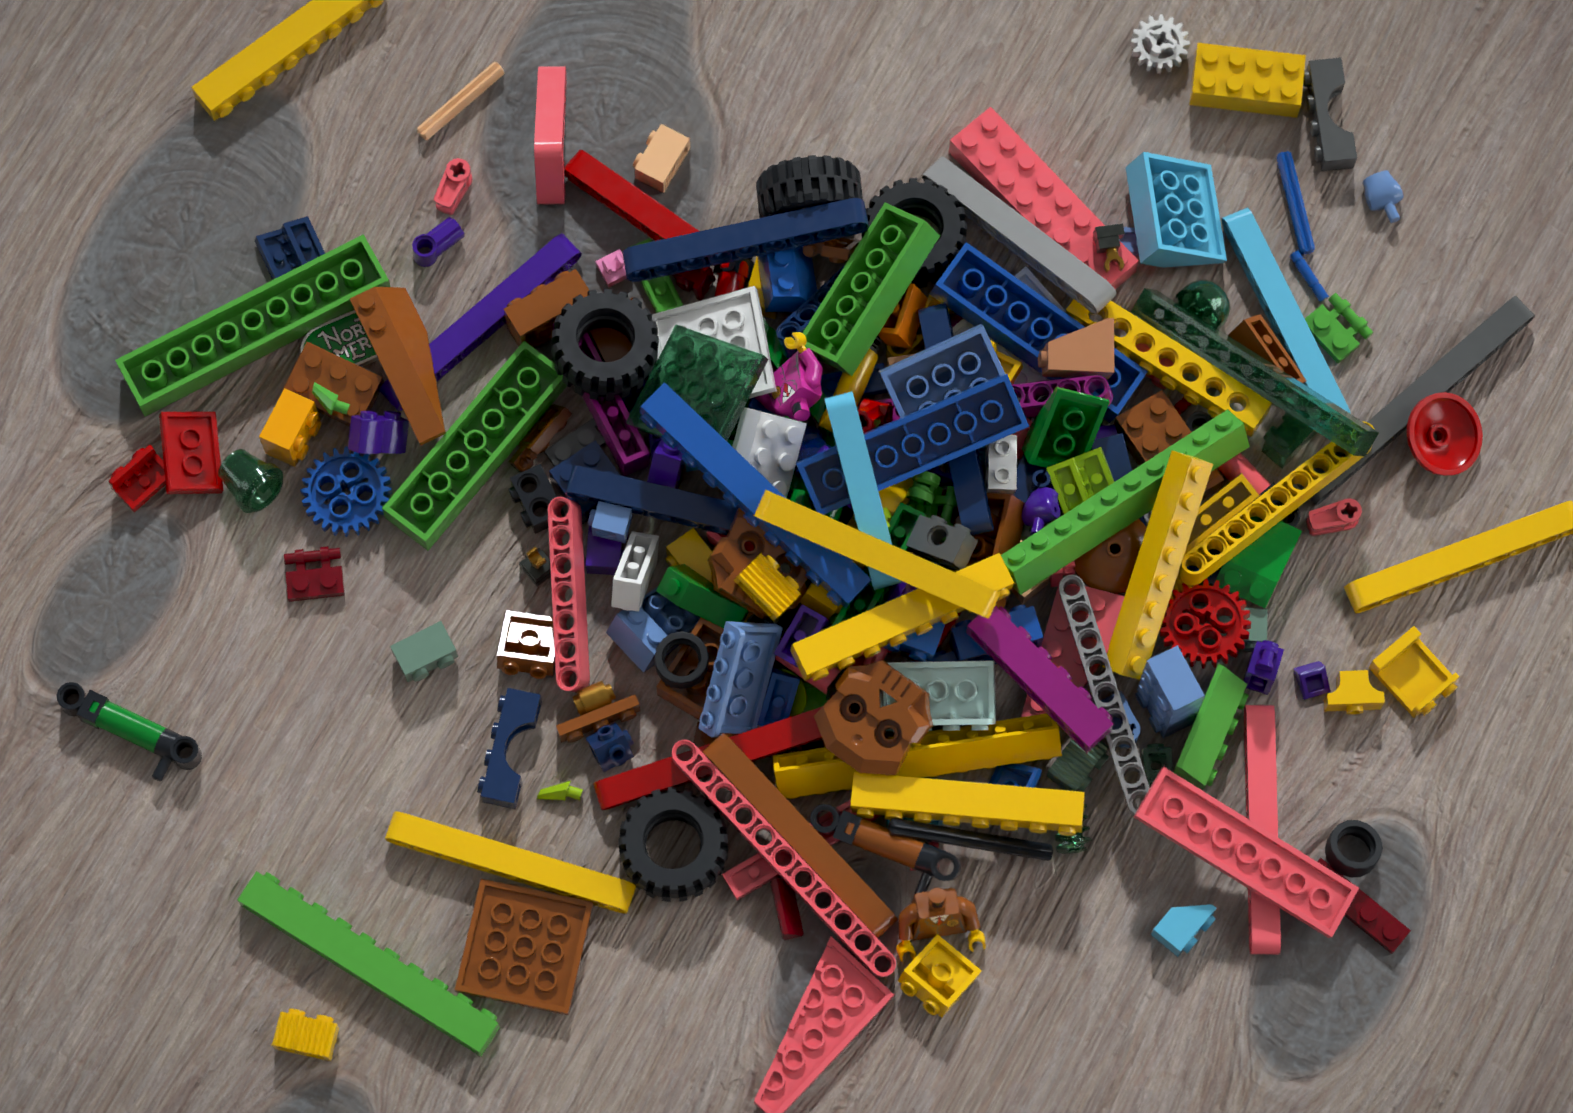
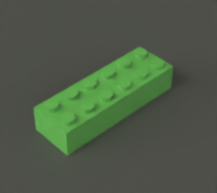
[803,203,940,376]

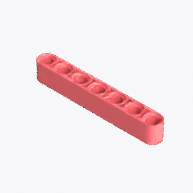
[548,497,590,693]

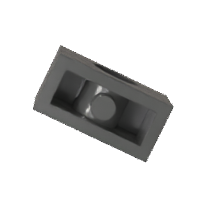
[906,515,978,570]

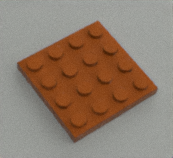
[455,879,594,1015]

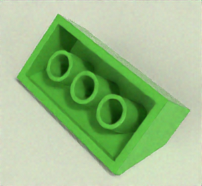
[1173,664,1249,791]

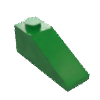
[656,564,749,628]

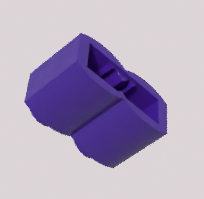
[348,411,409,454]

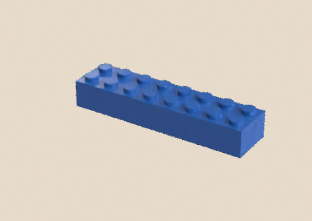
[929,242,1148,423]
[796,373,1029,515]

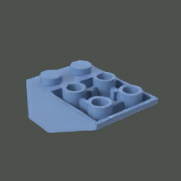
[606,587,701,673]

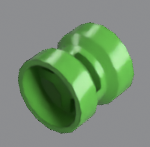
[906,471,941,506]

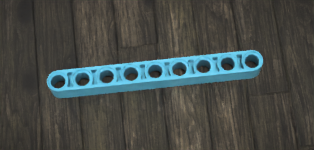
[1221,208,1352,432]

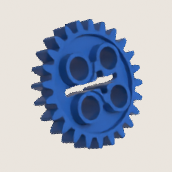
[300,446,392,537]

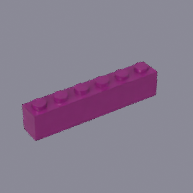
[552,323,650,476]
[966,606,1113,753]

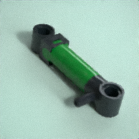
[56,682,202,782]

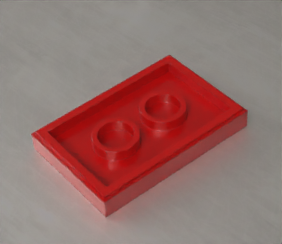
[159,412,224,494]

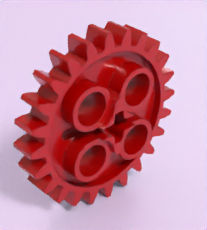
[1159,578,1251,669]

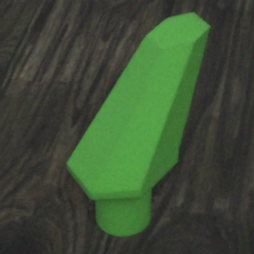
[312,382,350,415]

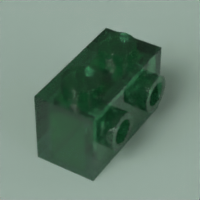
[1262,402,1323,469]

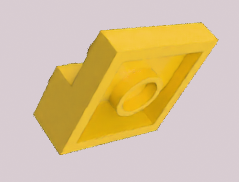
[898,934,982,1018]

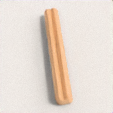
[417,62,504,140]

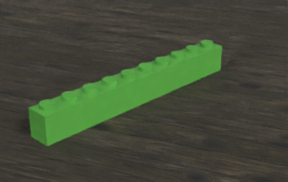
[1001,409,1250,595]
[237,871,500,1057]

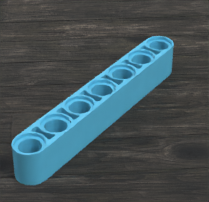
[824,392,902,590]

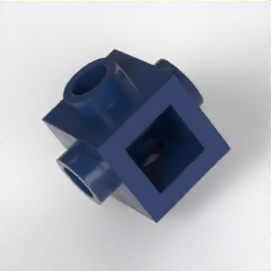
[586,722,634,772]

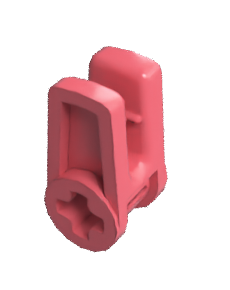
[434,158,473,215]
[1306,498,1362,536]

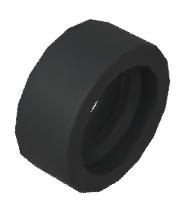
[654,631,709,689]
[1325,820,1383,878]

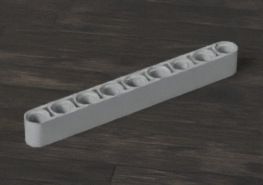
[922,157,1117,314]
[1059,575,1150,817]

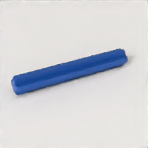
[1276,151,1315,255]

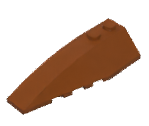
[350,287,446,446]

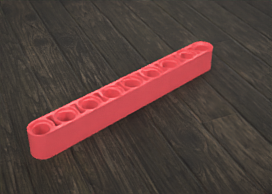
[1244,705,1281,955]

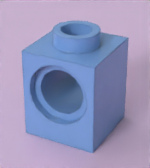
[588,501,632,543]

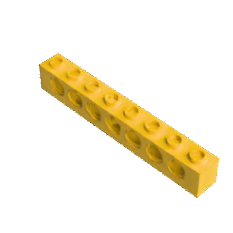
[1066,299,1272,437]

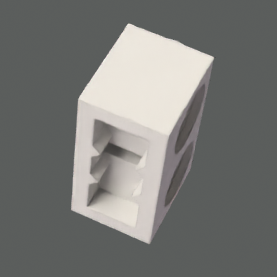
[984,435,1017,495]

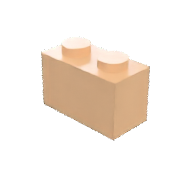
[633,124,690,193]

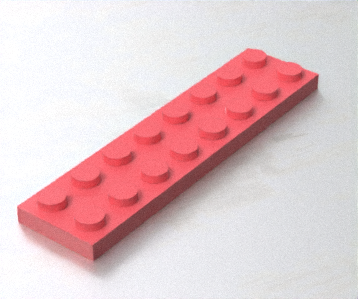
[1134,767,1359,938]

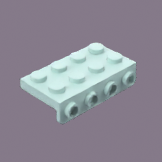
[883,661,996,731]

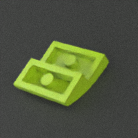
[1047,447,1114,514]

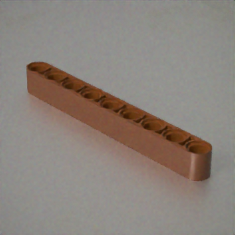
[702,733,898,939]

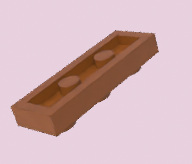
[556,694,640,743]

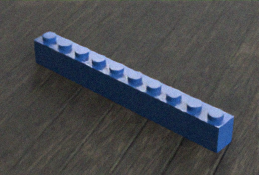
[640,382,872,609]

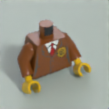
[896,888,986,962]

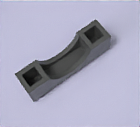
[1303,57,1357,171]

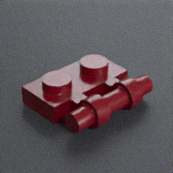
[284,546,345,602]

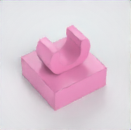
[596,249,627,288]

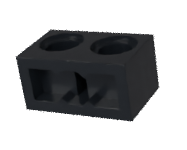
[508,464,565,534]

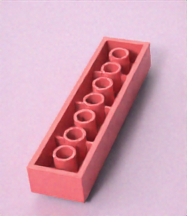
[949,107,1139,290]

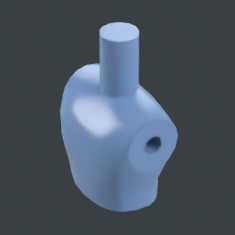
[1362,170,1404,223]

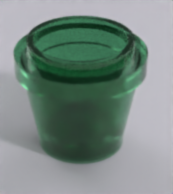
[218,449,283,513]

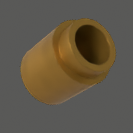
[572,681,616,716]

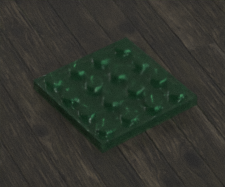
[626,324,768,441]

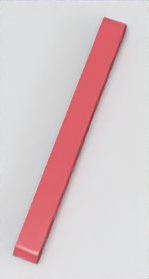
[671,740,896,978]

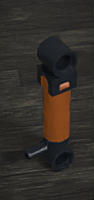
[810,804,962,894]

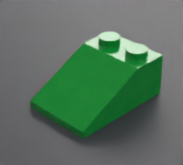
[1022,387,1109,468]
[1215,516,1302,608]

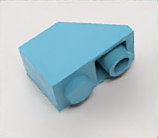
[1151,904,1216,957]

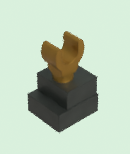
[1093,223,1125,273]
[519,547,551,587]

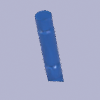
[1289,250,1329,303]

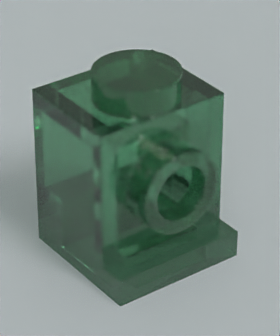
[1141,743,1173,787]

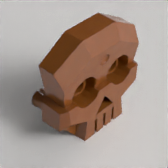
[708,508,808,619]
[814,660,933,775]

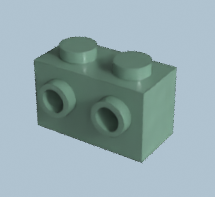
[390,621,458,682]

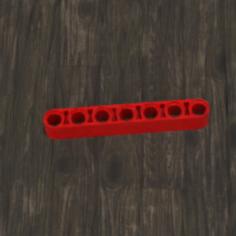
[564,149,709,273]

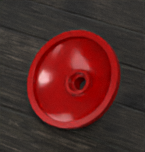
[1407,392,1483,476]

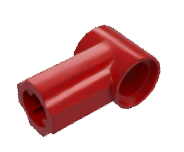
[858,399,893,434]

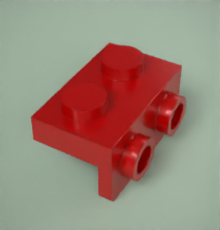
[108,445,166,512]

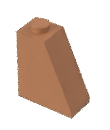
[1038,318,1114,380]

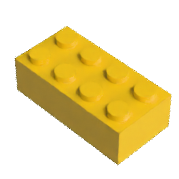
[1189,43,1306,118]

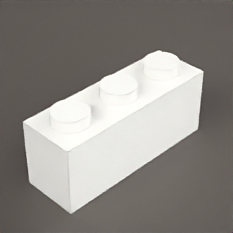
[611,531,659,612]

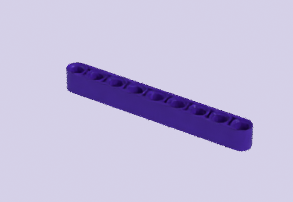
[380,233,582,411]

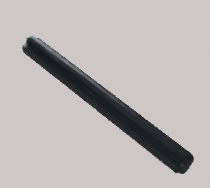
[888,818,1053,861]

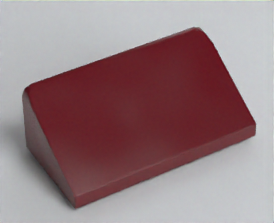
[771,878,804,940]

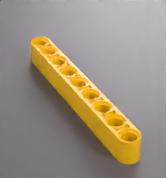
[1179,421,1376,586]
[754,489,1001,619]
[1344,501,1573,614]
[385,811,636,914]

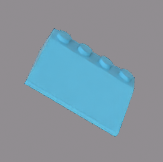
[1125,152,1227,268]

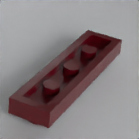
[1317,858,1411,954]

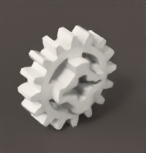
[1130,15,1190,74]

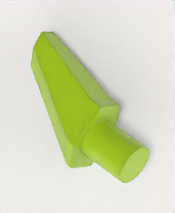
[536,781,583,801]

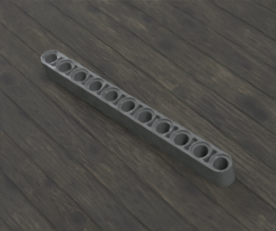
[1297,296,1535,505]

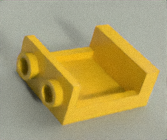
[1369,626,1460,718]

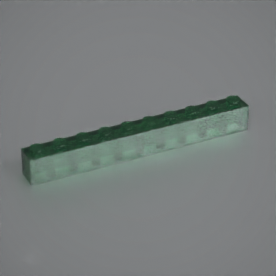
[1131,288,1379,457]

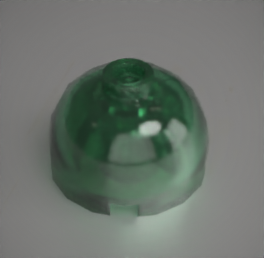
[1175,280,1231,337]

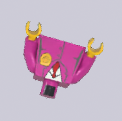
[755,332,823,421]

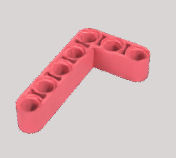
[534,66,566,204]

